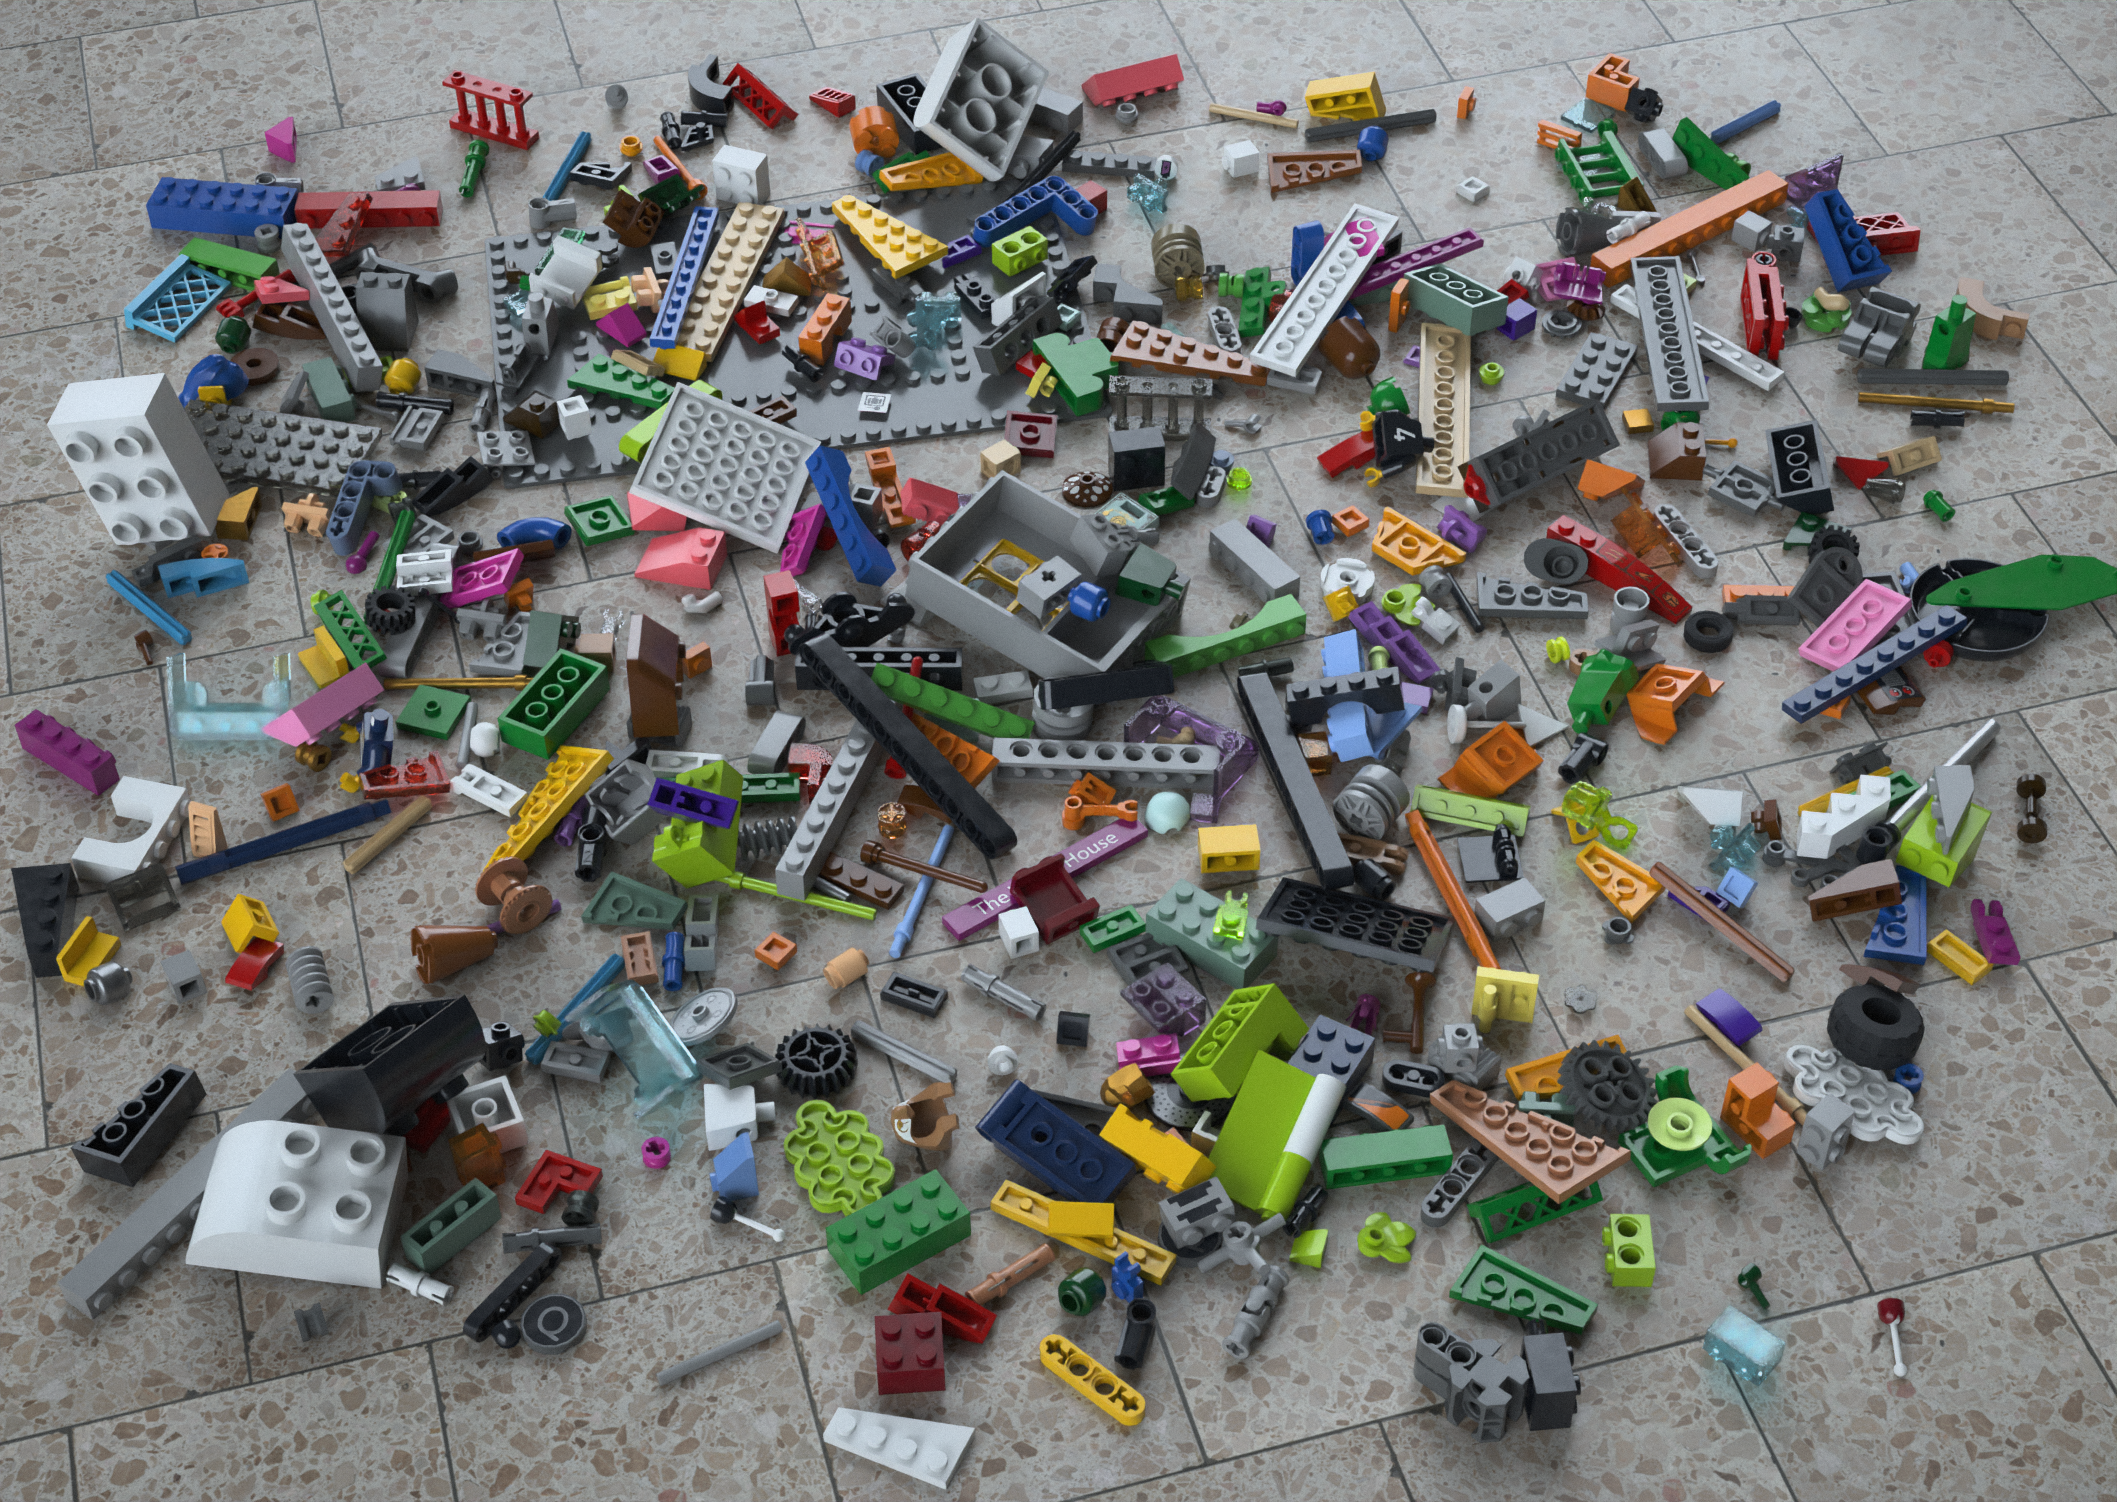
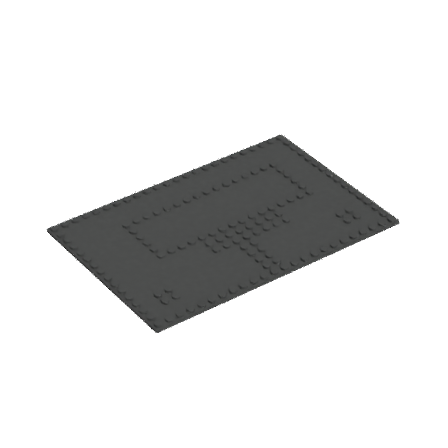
[485,178,1112,489]

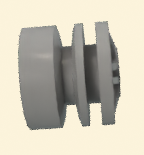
[1333,764,1410,840]

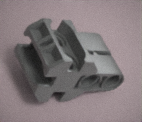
[1837,287,1921,368]
[1413,1322,1529,1443]

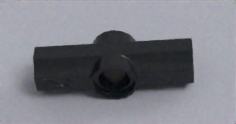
[575,804,609,882]

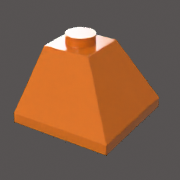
[1577,459,1645,502]

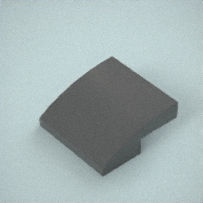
[1107,933,1189,991]

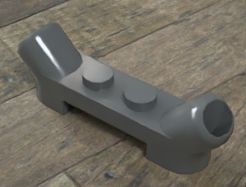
[355,248,458,304]

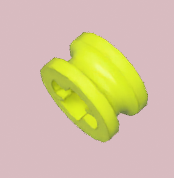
[1546,636,1570,664]

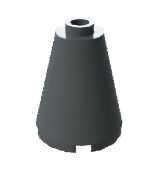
[1556,207,1624,256]

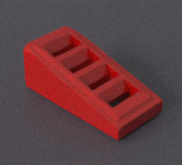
[809,86,856,118]

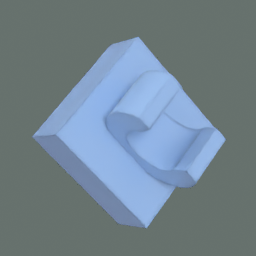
[1716,867,1759,908]

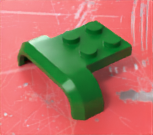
[1617,1065,1752,1188]

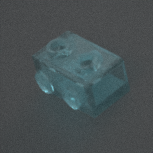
[1702,1305,1786,1387]

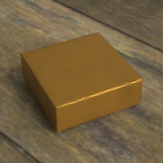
[1622,409,1654,434]

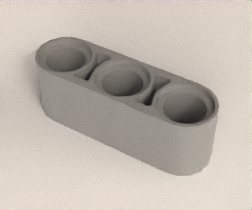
[1638,128,1688,179]
[747,710,806,774]

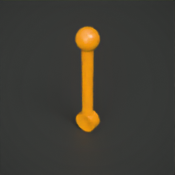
[1705,438,1738,448]

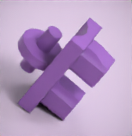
[1437,505,1487,553]

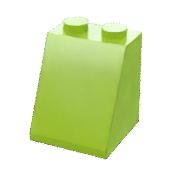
[1895,795,1992,887]

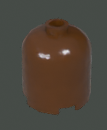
[1317,316,1381,380]

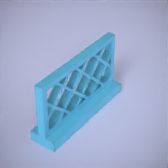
[124,254,232,343]

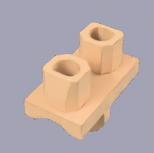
[631,267,669,313]
[281,493,330,537]

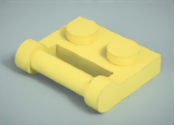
[582,276,638,320]

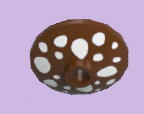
[1062,471,1113,507]

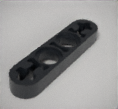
[463,1242,562,1343]

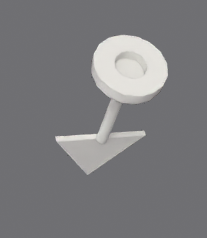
[1447,704,1569,747]

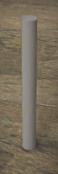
[656,1320,783,1386]

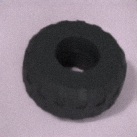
[1827,984,1925,1071]

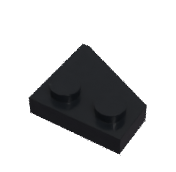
[570,162,632,190]

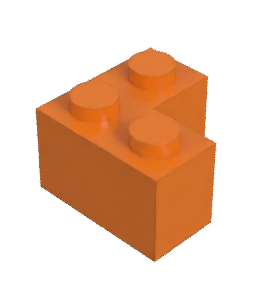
[1585,53,1640,112]
[1720,1062,1796,1159]

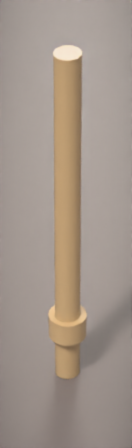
[1684,1005,1807,1126]

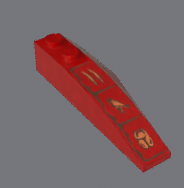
[1546,515,1692,624]

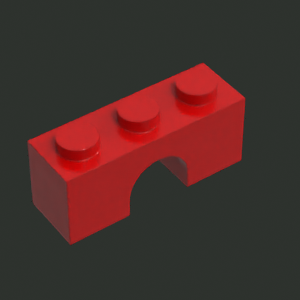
[763,570,800,657]

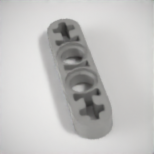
[1652,504,1719,579]

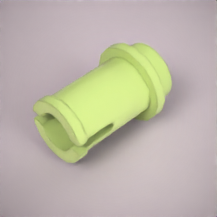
[1368,646,1390,670]

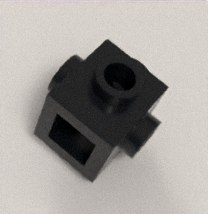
[1624,87,1663,123]
[479,1022,525,1071]

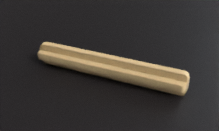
[343,795,432,874]

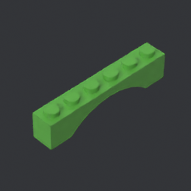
[1145,594,1306,678]

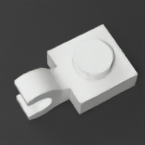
[1411,597,1461,645]

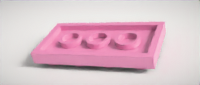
[1798,579,1912,671]

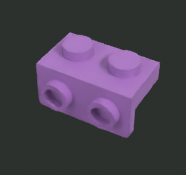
[834,337,895,380]

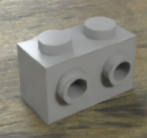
[1796,1093,1856,1171]

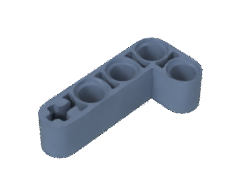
[326,460,403,556]

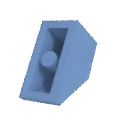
[709,1132,759,1201]

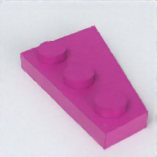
[780,503,827,577]

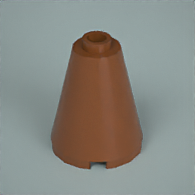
[410,925,498,984]

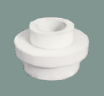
[987,1046,1018,1075]

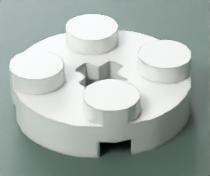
[1320,558,1375,605]

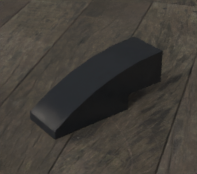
[412,456,494,517]

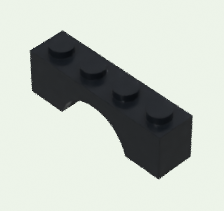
[1286,666,1405,728]

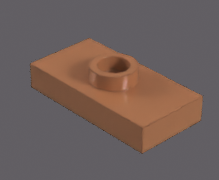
[620,931,659,987]

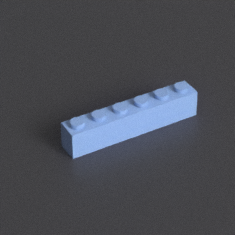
[1321,629,1374,762]

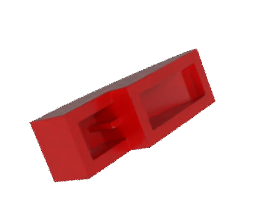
[887,1273,997,1344]

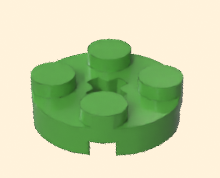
[1801,292,1852,332]

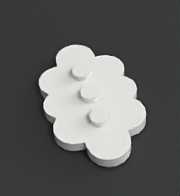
[1784,1045,1924,1145]

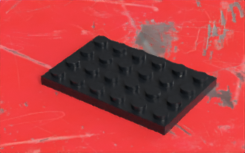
[1256,877,1455,973]

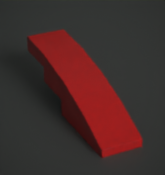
[1317,415,1409,478]

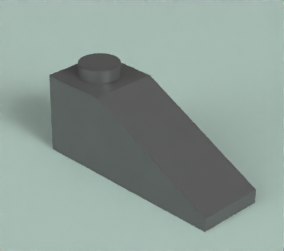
[424,349,497,402]

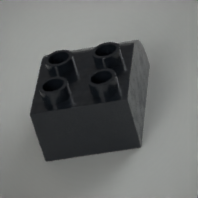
[293,994,486,1137]

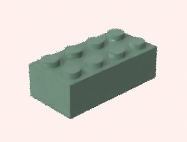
[1404,263,1508,336]
[1145,878,1278,989]

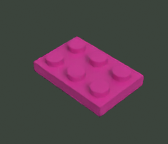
[439,548,524,609]

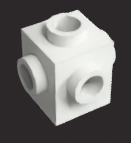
[1502,256,1544,297]

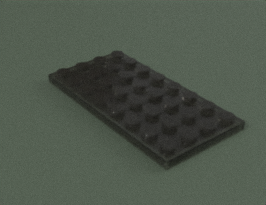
[184,399,383,498]

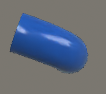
[497,517,572,549]

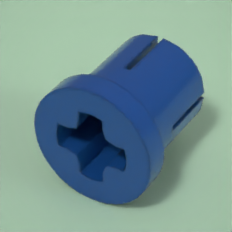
[1305,510,1335,545]

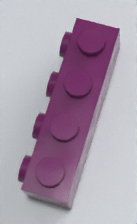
[14,709,120,796]

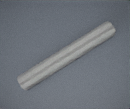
[851,1020,958,1083]

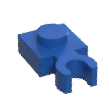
[1111,1251,1143,1303]

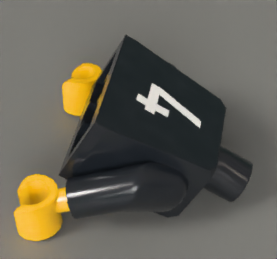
[1359,409,1435,487]

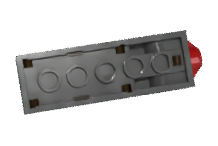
[1457,399,1620,513]

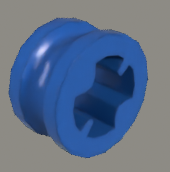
[1893,1063,1924,1094]

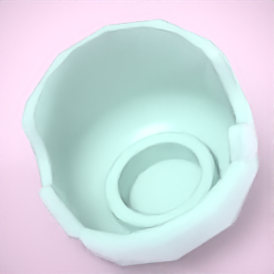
[1145,792,1191,834]

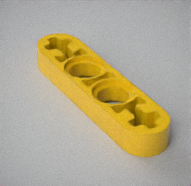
[1039,1334,1145,1426]

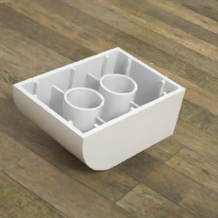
[914,17,1050,181]
[186,1120,408,1289]

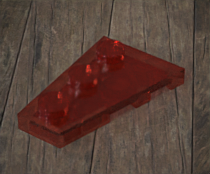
[315,192,373,257]
[359,750,451,800]

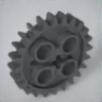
[1557,1040,1658,1134]

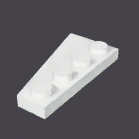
[823,1407,975,1490]

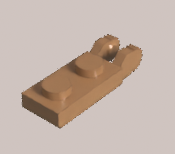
[1337,832,1409,876]

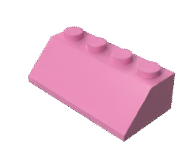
[261,662,384,747]

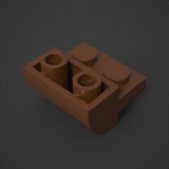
[602,189,665,248]

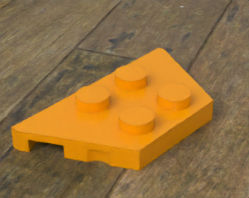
[1372,506,1466,576]

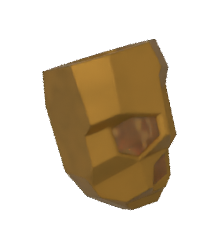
[1100,1063,1155,1108]

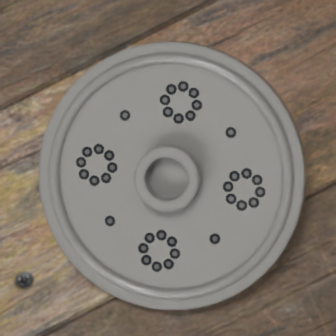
[668,987,738,1046]

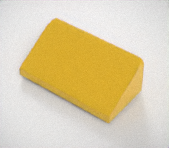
[653,345,707,381]

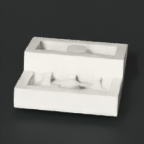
[396,549,453,596]

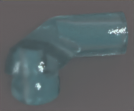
[1786,205,1809,230]

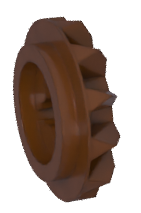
[1566,299,1606,321]

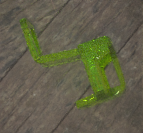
[1562,780,1638,850]

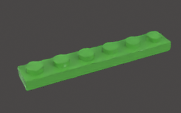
[871,663,1035,739]

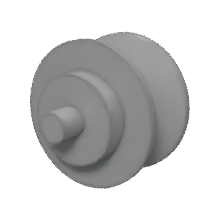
[605,84,628,109]

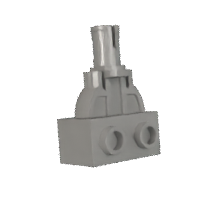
[1069,513,1159,577]

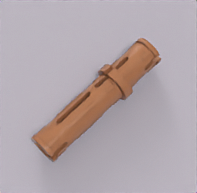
[965,1243,1055,1306]

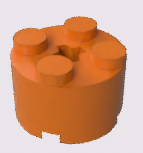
[849,106,899,158]

